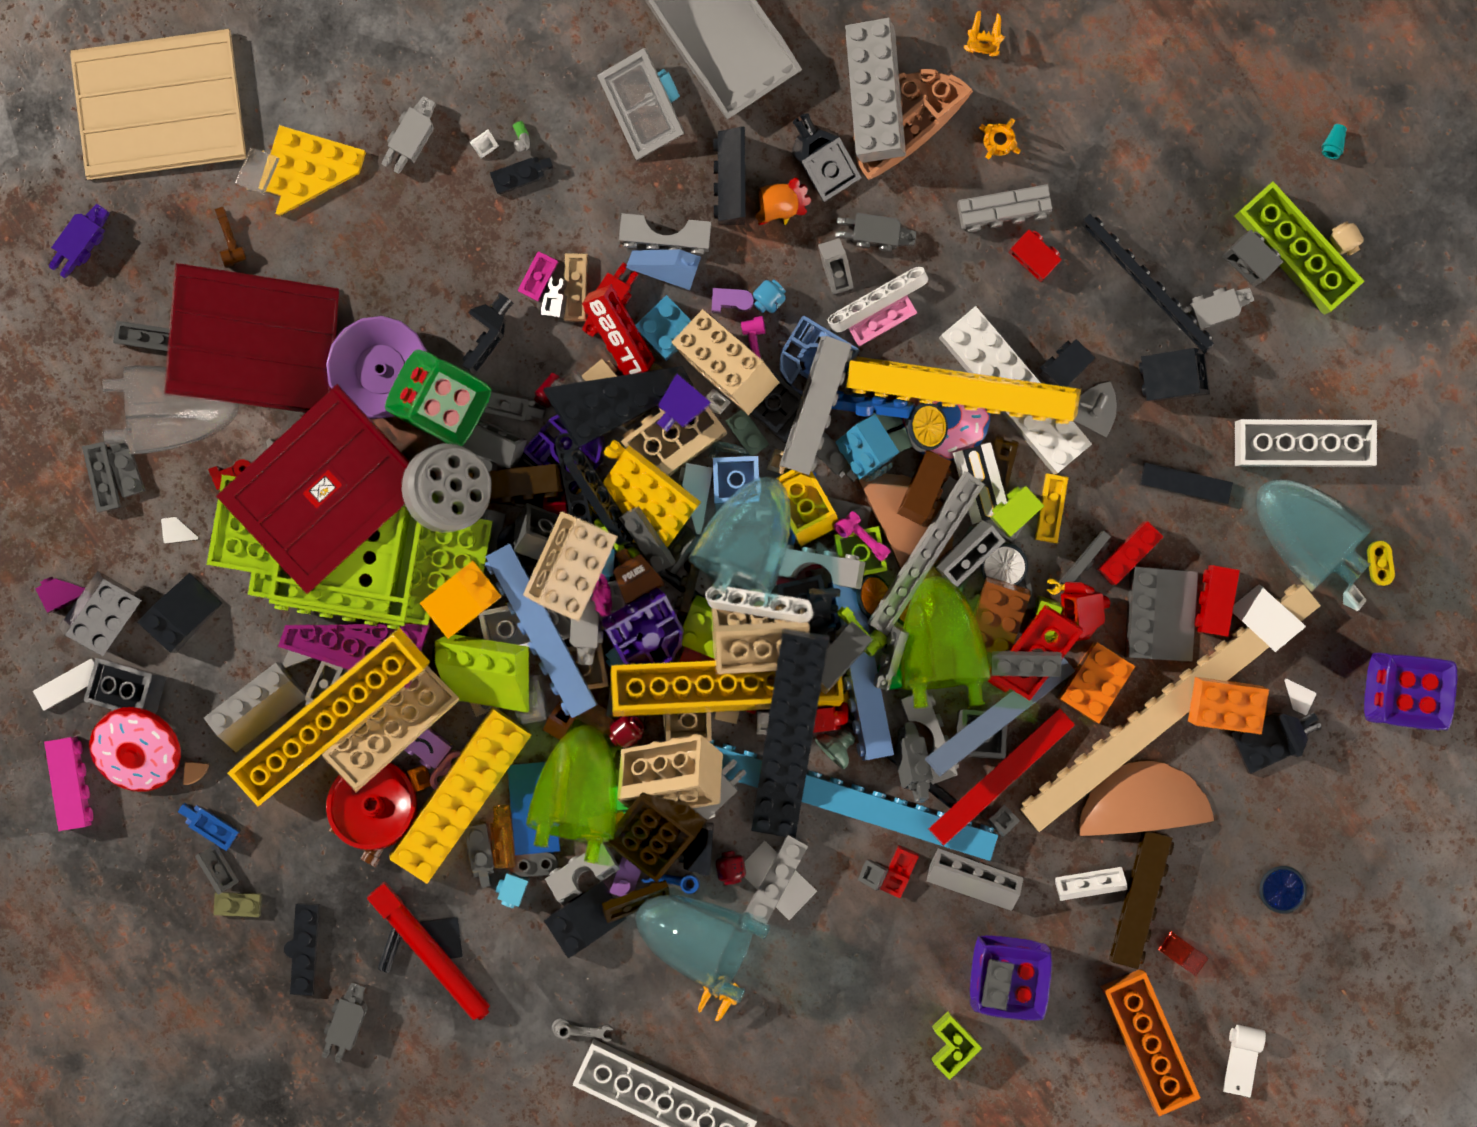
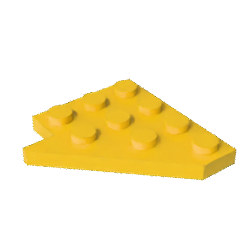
[260,125,366,216]

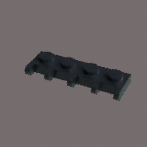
[806,588,841,643]

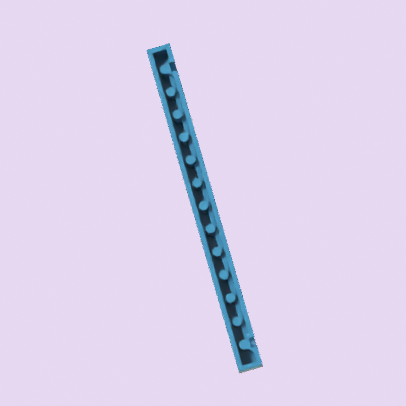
[709,739,998,861]

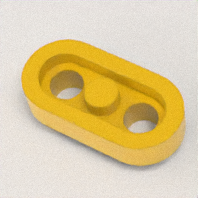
[1367,541,1395,586]

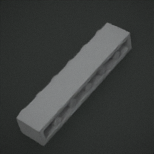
[779,336,852,475]

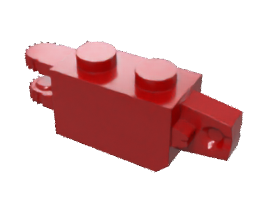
[582,262,639,338]

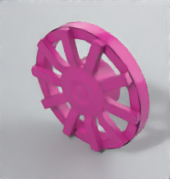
[592,573,612,616]

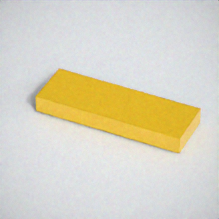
[1034,473,1069,544]

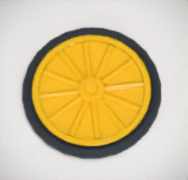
[908,403,948,450]

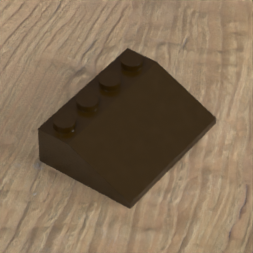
[603,792,707,882]

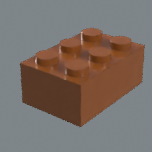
[965,576,1031,653]

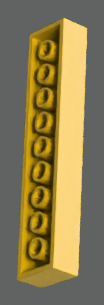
[846,356,1081,424]
[228,628,430,806]
[611,661,844,717]

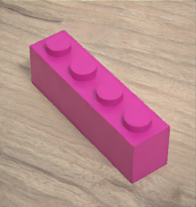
[44,736,93,831]

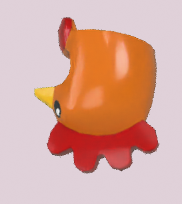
[755,178,811,225]

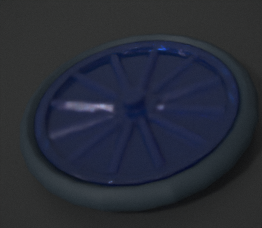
[1259,866,1307,913]

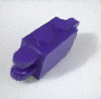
[49,204,110,278]

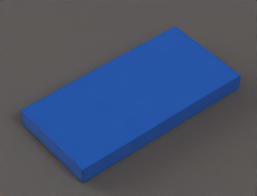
[508,761,560,855]

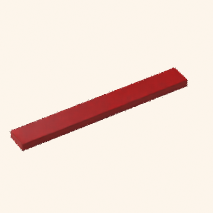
[928,708,1075,846]

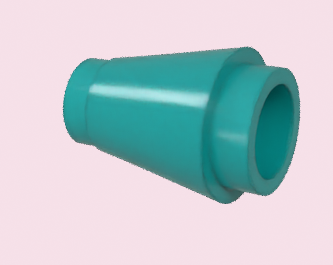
[1321,124,1347,160]

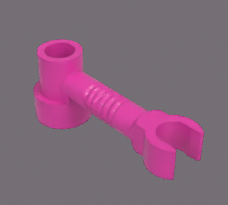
[741,316,766,359]
[834,512,891,562]

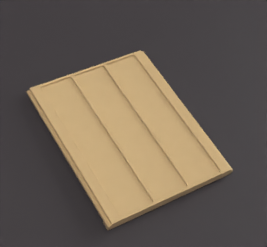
[70,29,247,180]

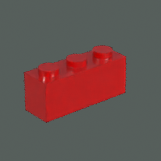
[1096,521,1164,585]
[1195,565,1240,637]

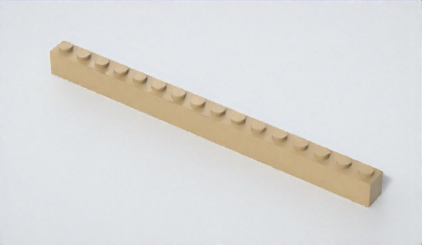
[1020,584,1321,832]

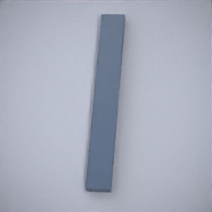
[925,658,1075,777]

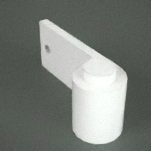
[1223,1024,1266,1097]

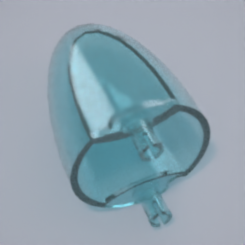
[689,477,791,600]
[1256,479,1375,592]
[636,895,770,1003]

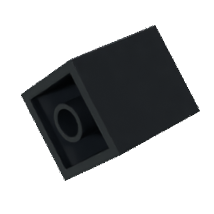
[1139,348,1210,402]

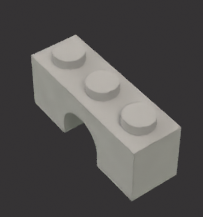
[545,842,620,906]

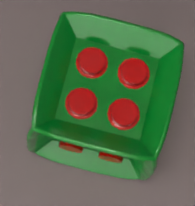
[385,349,491,446]

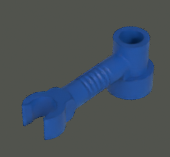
[641,874,700,894]

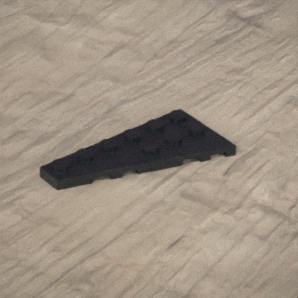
[543,366,693,448]

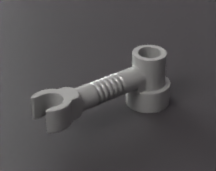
[552,1018,613,1042]

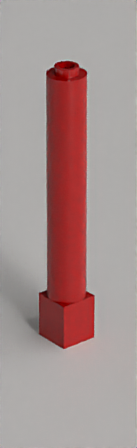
[367,881,490,1021]

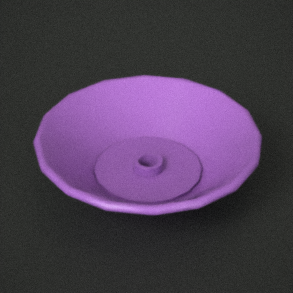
[326,316,427,419]

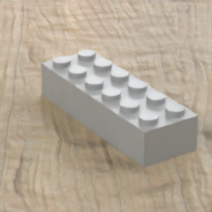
[845,18,906,163]

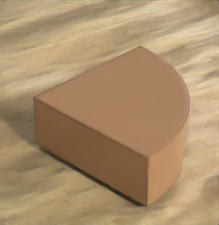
[183,762,209,785]

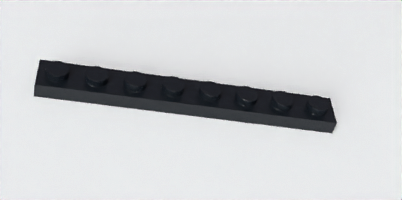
[1082,214,1214,354]

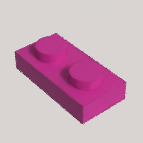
[518,251,559,302]

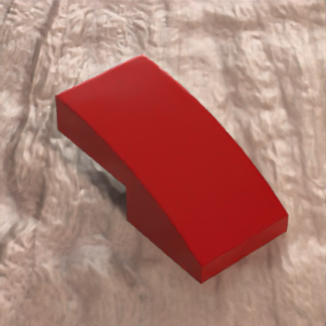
[880,845,919,898]

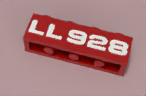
[582,285,655,375]

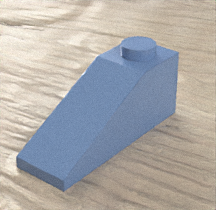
[626,249,701,290]

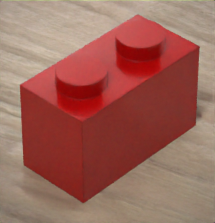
[1008,229,1062,282]

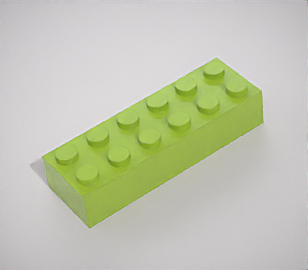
[1234,181,1365,315]

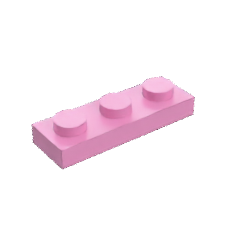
[848,295,917,347]

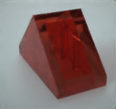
[1159,931,1209,976]

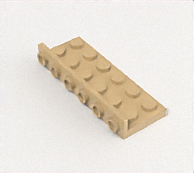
[322,666,459,792]

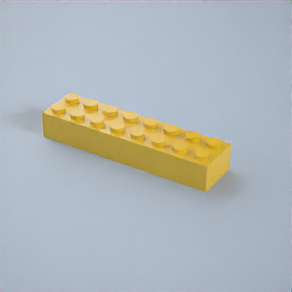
[389,707,531,884]

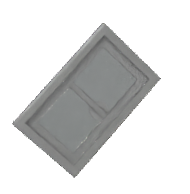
[597,48,685,161]

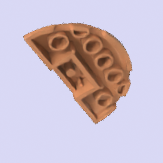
[854,69,973,180]
[858,473,954,601]
[1079,761,1214,836]

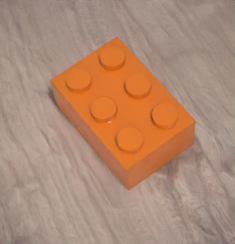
[1057,642,1136,724]
[1188,677,1269,734]

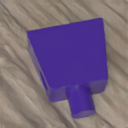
[657,374,711,432]

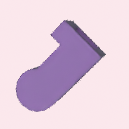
[712,288,754,314]

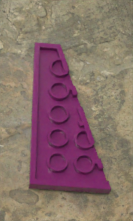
[278,624,430,689]

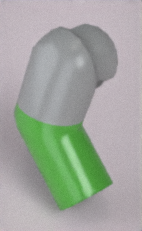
[512,121,530,152]

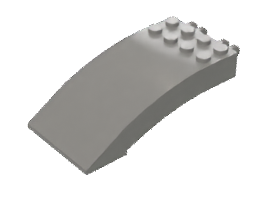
[645,0,802,119]

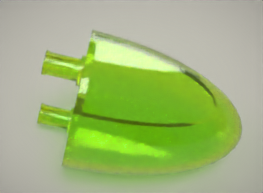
[901,576,991,709]
[526,725,618,864]

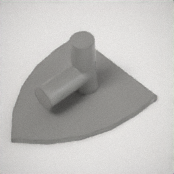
[1074,381,1117,438]

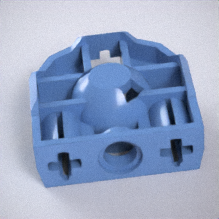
[780,316,860,396]

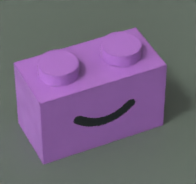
[404,727,454,769]

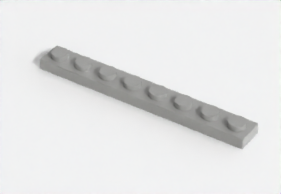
[867,471,985,636]

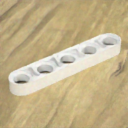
[828,267,928,333]
[706,586,813,623]

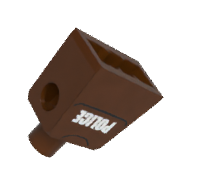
[613,548,665,605]

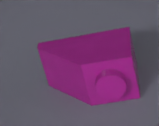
[35,577,86,613]

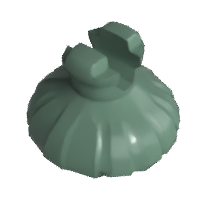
[815,730,855,769]

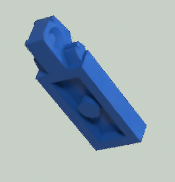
[178,803,240,851]

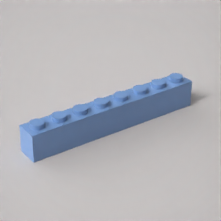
[485,544,597,718]
[828,582,894,761]

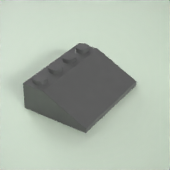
[1124,567,1198,661]

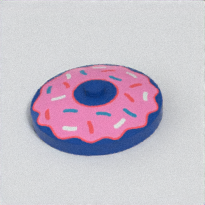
[901,398,990,460]

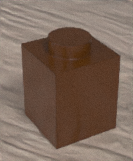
[543,701,577,741]

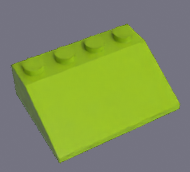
[435,634,529,712]

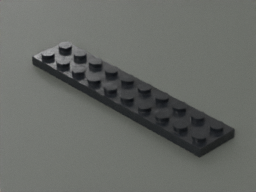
[751,629,829,838]

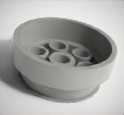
[402,444,491,533]

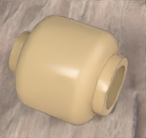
[1330,221,1364,256]

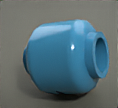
[753,279,786,313]

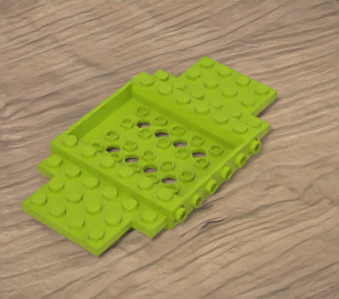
[206,475,493,629]

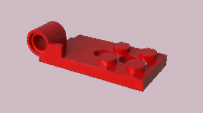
[985,604,1084,701]

